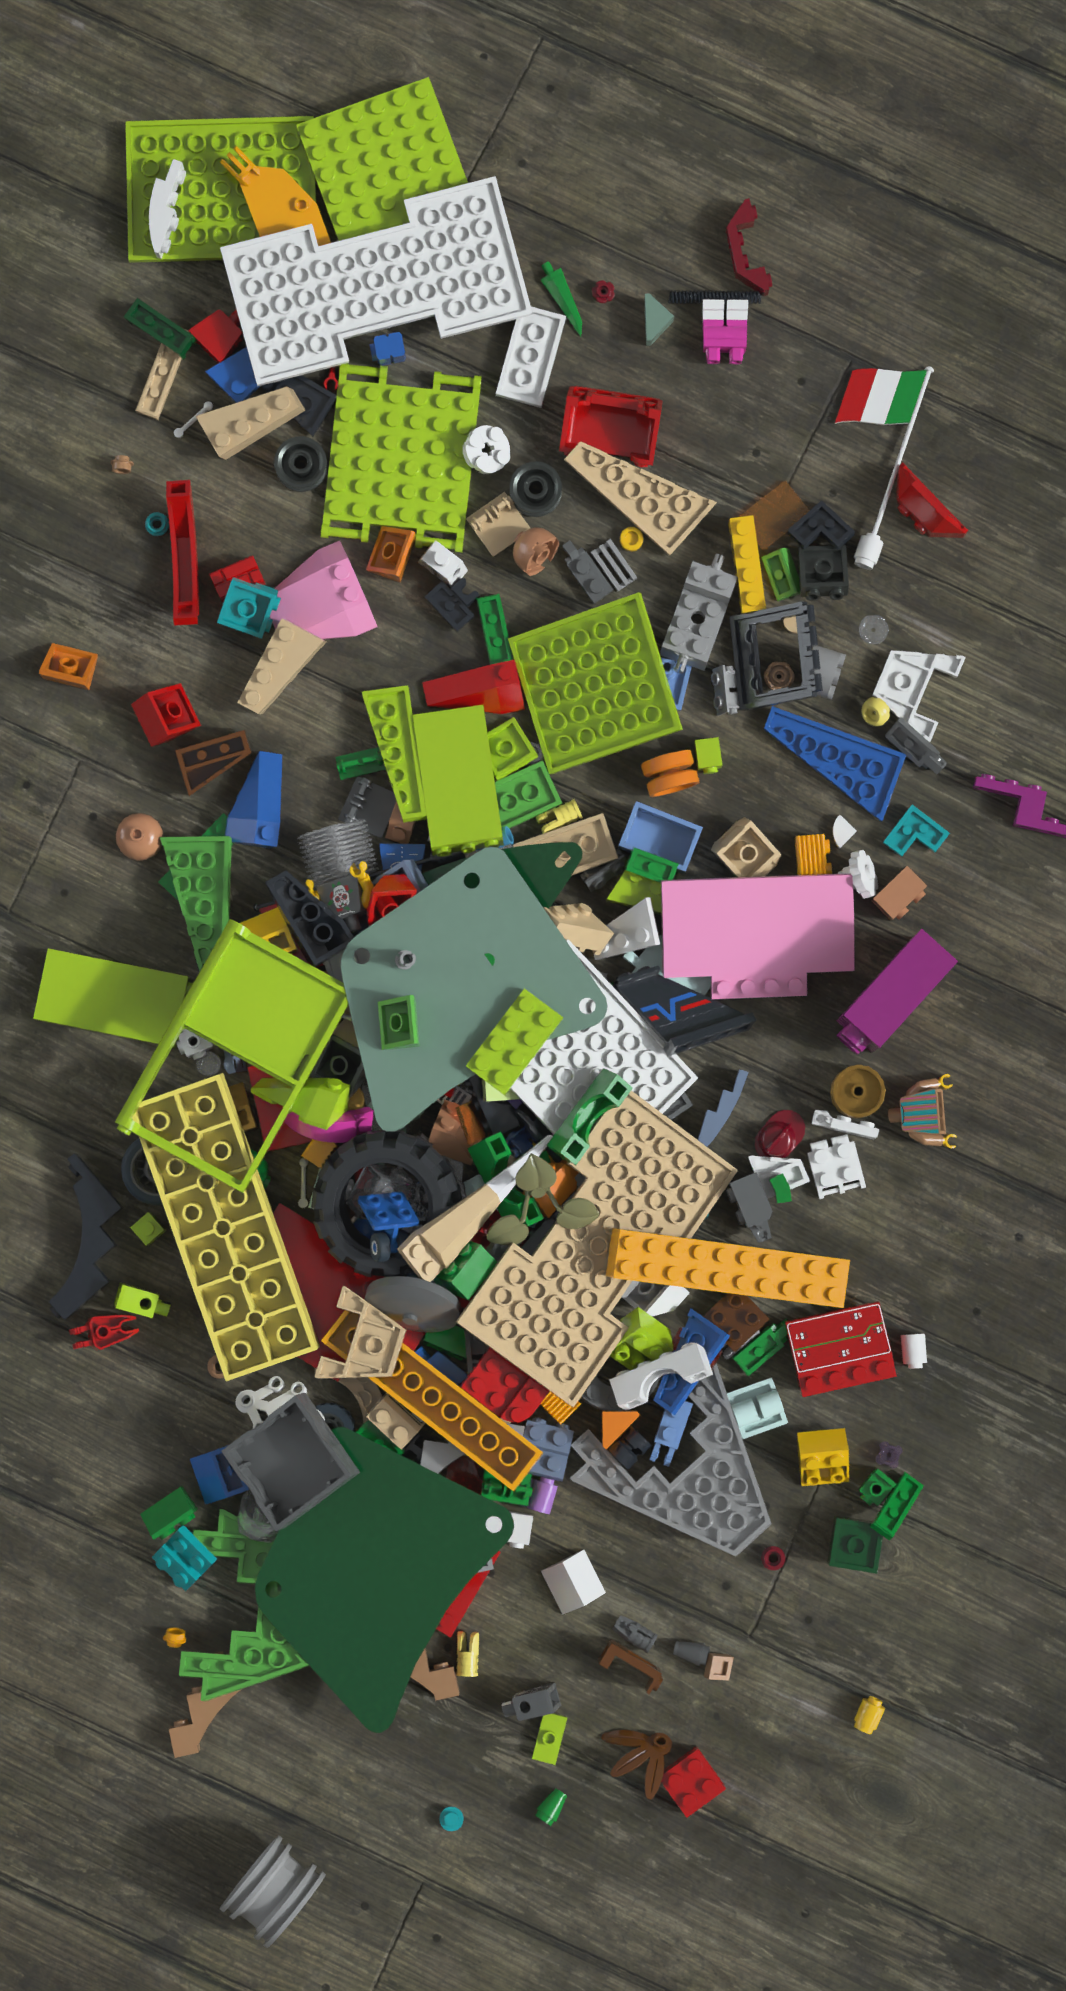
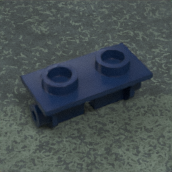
[505,1118,538,1158]

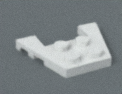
[872,650,965,742]

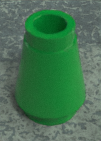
[535,1788,567,1826]

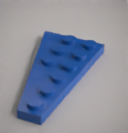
[764,706,906,822]

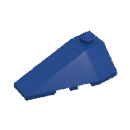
[225,751,282,849]

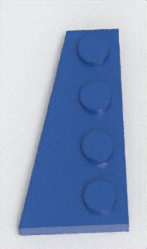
[205,347,260,403]
[654,1308,730,1415]

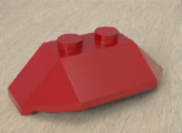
[896,462,968,538]

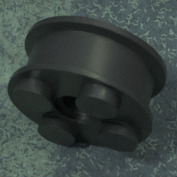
[274,436,328,492]
[510,461,562,517]

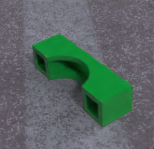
[546,1068,633,1165]
[467,1132,544,1227]

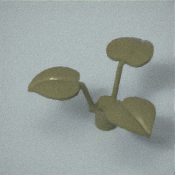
[487,1153,600,1246]

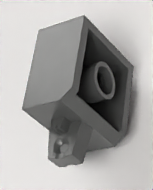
[725,1172,773,1243]

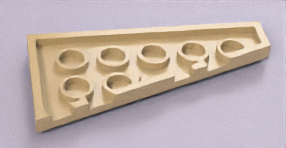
[564,441,717,556]

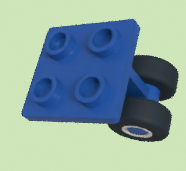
[358,1192,419,1262]

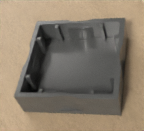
[222,1393,360,1531]

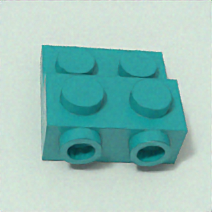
[217,577,281,639]
[152,1526,217,1591]

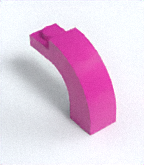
[285,1107,374,1143]

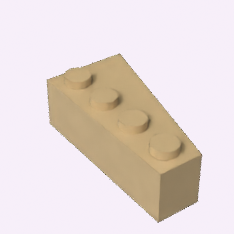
[196,387,305,460]
[237,618,327,714]

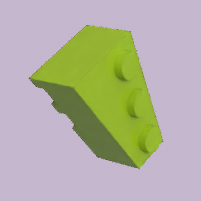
[606,870,661,915]

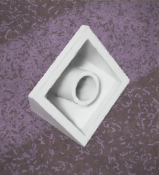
[541,1549,606,1615]

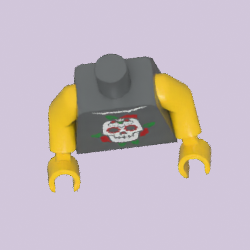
[305,861,374,933]

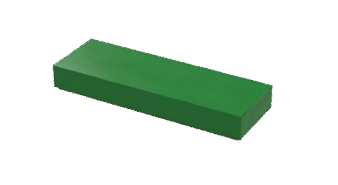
[476,594,513,665]
[870,1472,924,1541]

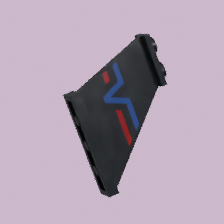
[613,966,756,1057]

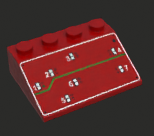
[785,1301,897,1397]

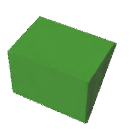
[378,995,420,1050]

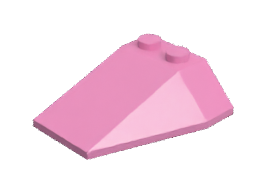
[270,541,377,639]

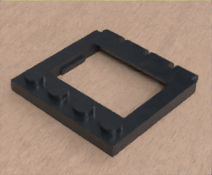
[730,601,823,711]

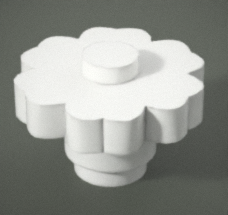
[838,850,878,899]

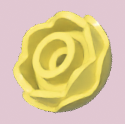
[861,697,890,726]

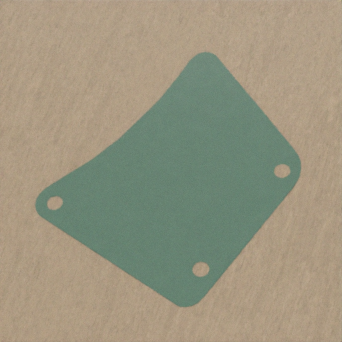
[341,847,608,1131]

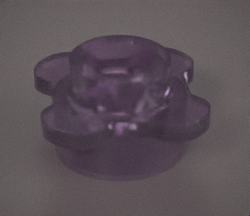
[876,1441,903,1469]

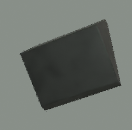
[309,1034,366,1098]

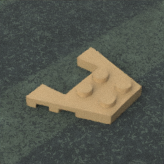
[315,1286,406,1379]

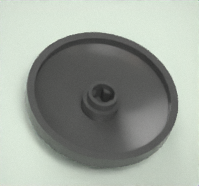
[365,1276,462,1332]

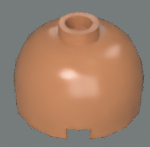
[513,527,559,576]
[116,813,164,861]

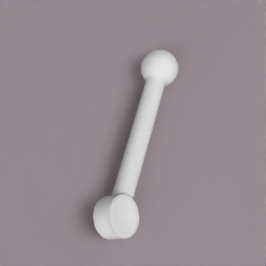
[174,401,213,438]
[298,1158,309,1208]

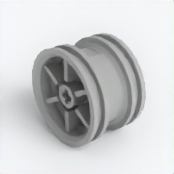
[220,1835,326,1948]

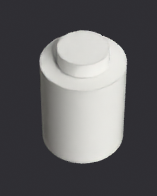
[901,1334,927,1369]

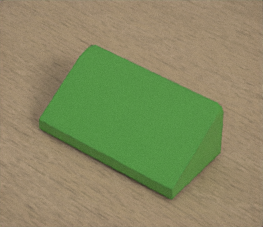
[761,548,800,601]

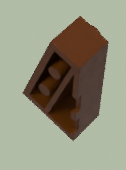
[175,729,251,796]

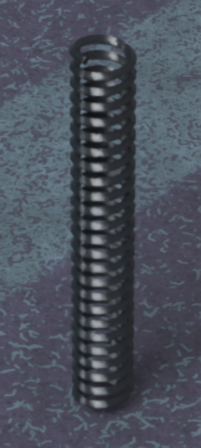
[668,290,762,304]

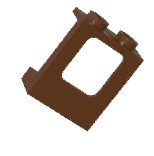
[598,1639,663,1694]

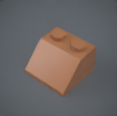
[429,1099,483,1165]

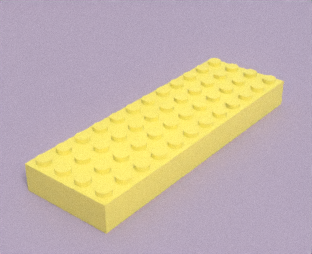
[132,1073,320,1381]

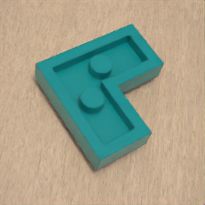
[883,805,950,857]

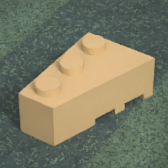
[543,903,614,955]

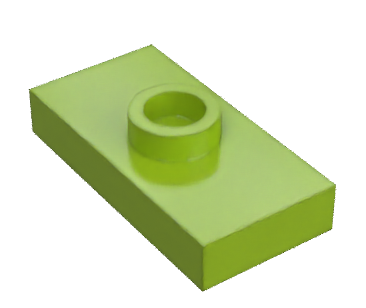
[532,1713,567,1765]

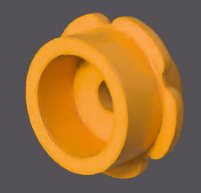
[163,1628,186,1648]

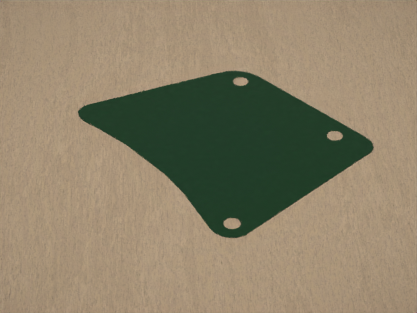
[255,1427,514,1733]

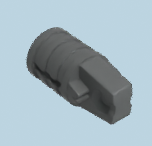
[612,1615,658,1653]

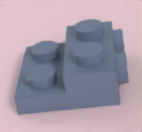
[523,1418,574,1481]

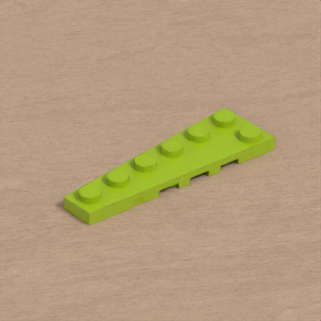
[362,685,427,823]

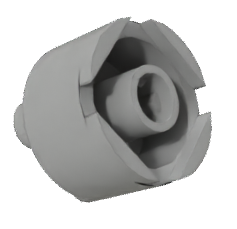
[801,646,846,700]

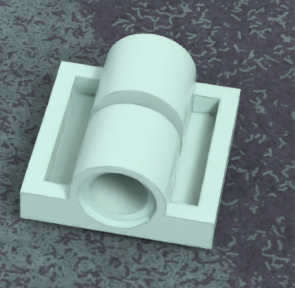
[727,1377,788,1439]

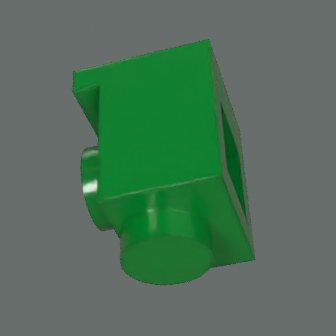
[858,1468,896,1506]

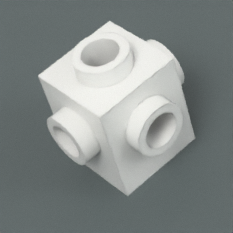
[176,1029,215,1060]

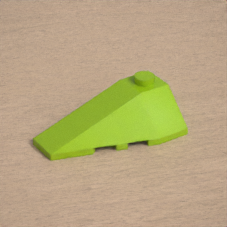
[251,1078,350,1130]

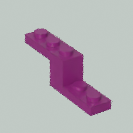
[973,774,1066,838]

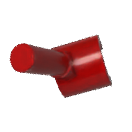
[324,366,338,390]

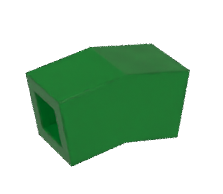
[769,1173,792,1204]

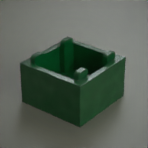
[827,1516,883,1574]

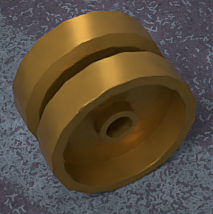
[830,1065,886,1119]

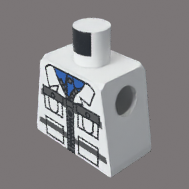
[418,541,468,587]

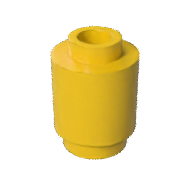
[854,1696,885,1734]

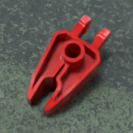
[69,1315,139,1351]

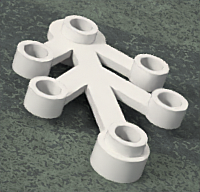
[236,1376,325,1429]

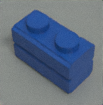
[370,332,406,366]

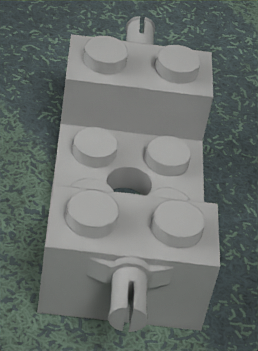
[660,554,737,674]

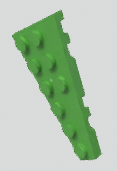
[160,836,232,971]

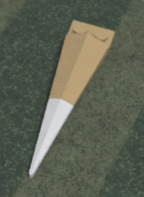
[397,1135,553,1282]

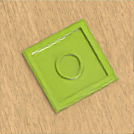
[488,717,538,781]

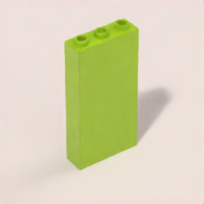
[413,705,504,857]
[33,949,193,1048]

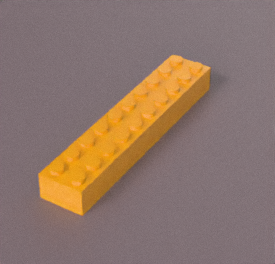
[606,1228,850,1308]
[321,1310,543,1491]

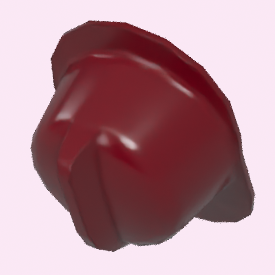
[755,1110,806,1158]

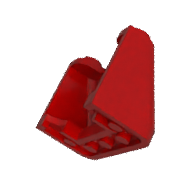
[559,386,663,467]

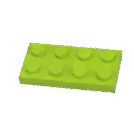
[466,988,563,1096]

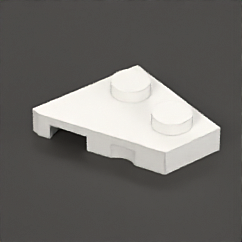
[748,1156,810,1199]

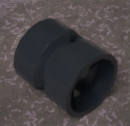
[607,1425,652,1470]

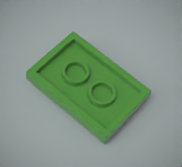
[495,760,562,829]

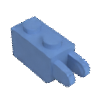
[650,1400,693,1467]

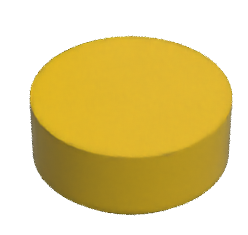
[620,527,643,552]

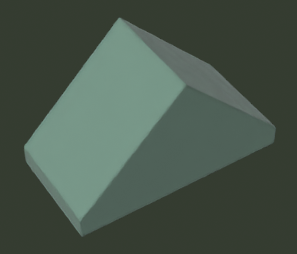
[644,294,674,346]

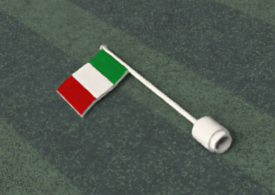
[835,366,934,570]

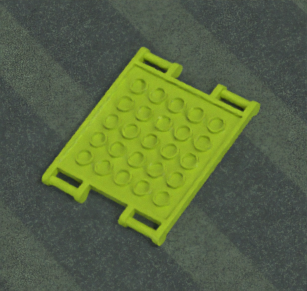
[321,363,482,553]

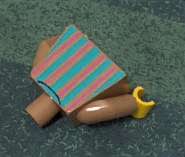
[888,1074,957,1148]

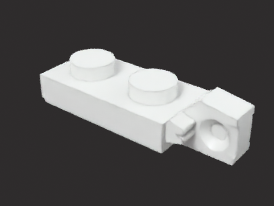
[812,1110,879,1140]

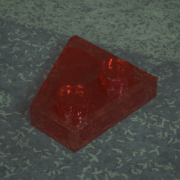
[446,1455,483,1495]

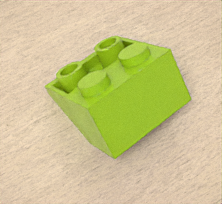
[610,1307,673,1370]

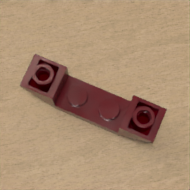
[726,198,772,296]

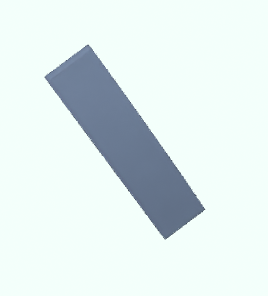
[698,1069,749,1147]

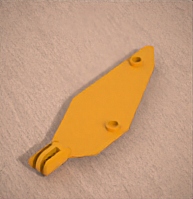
[220,145,331,246]

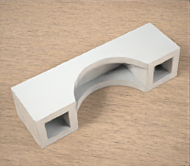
[610,1343,713,1411]

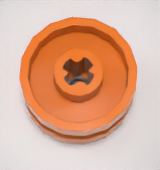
[641,750,700,797]

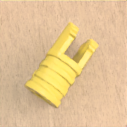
[536,799,583,834]
[456,1631,479,1677]

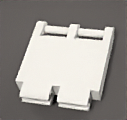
[807,1134,866,1199]

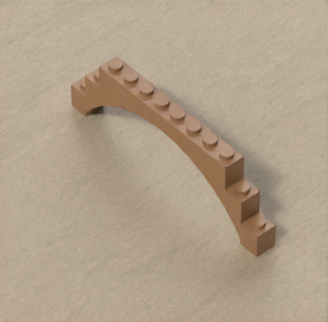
[169,1648,460,1758]

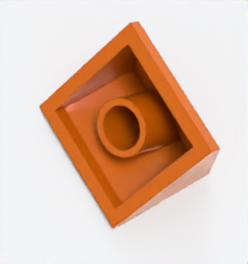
[366,526,416,583]
[39,643,98,690]
[602,1409,640,1449]

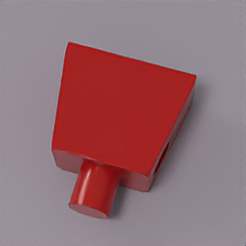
[189,309,244,364]

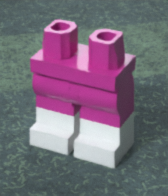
[702,300,748,364]

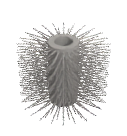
[297,819,379,887]

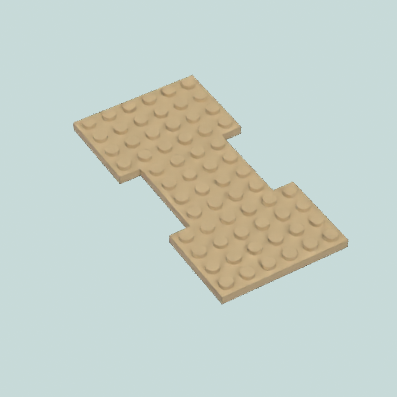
[456,1091,738,1407]

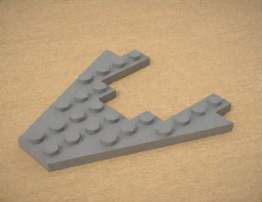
[570,1349,772,1557]

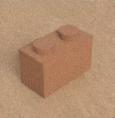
[871,866,927,921]

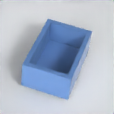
[618,801,703,874]

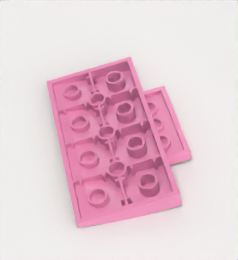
[661,874,854,999]

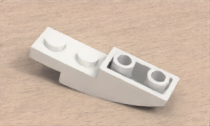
[149,159,186,259]

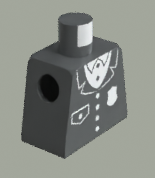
[502,1682,561,1721]

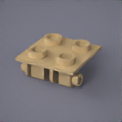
[466,492,530,557]

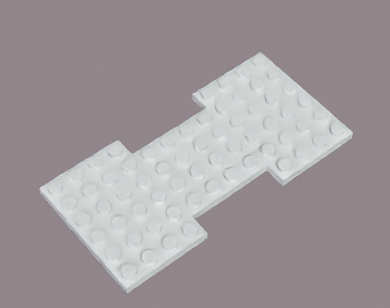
[220,176,532,387]

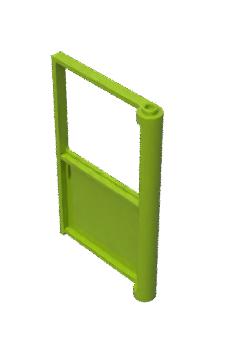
[115,919,349,1193]

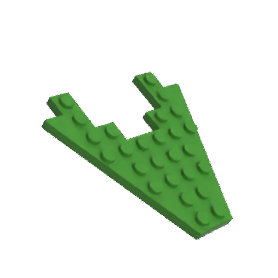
[179,1509,309,1702]

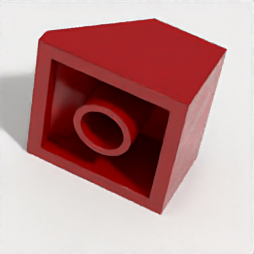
[131,683,201,747]

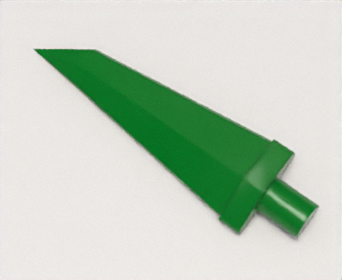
[541,262,582,337]

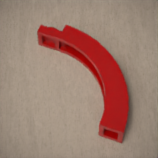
[166,480,199,626]

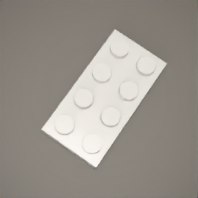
[496,307,566,408]

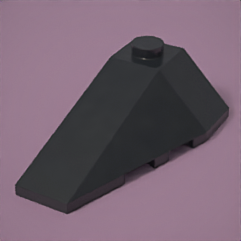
[265,871,354,967]

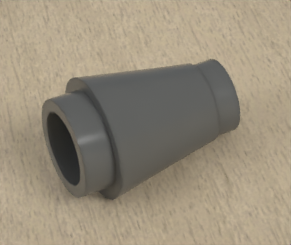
[673,1641,710,1666]

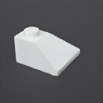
[622,1282,690,1316]

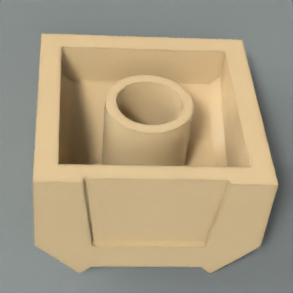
[711,817,781,878]

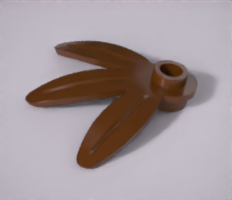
[601,1730,672,1799]

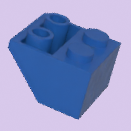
[190,1445,249,1505]

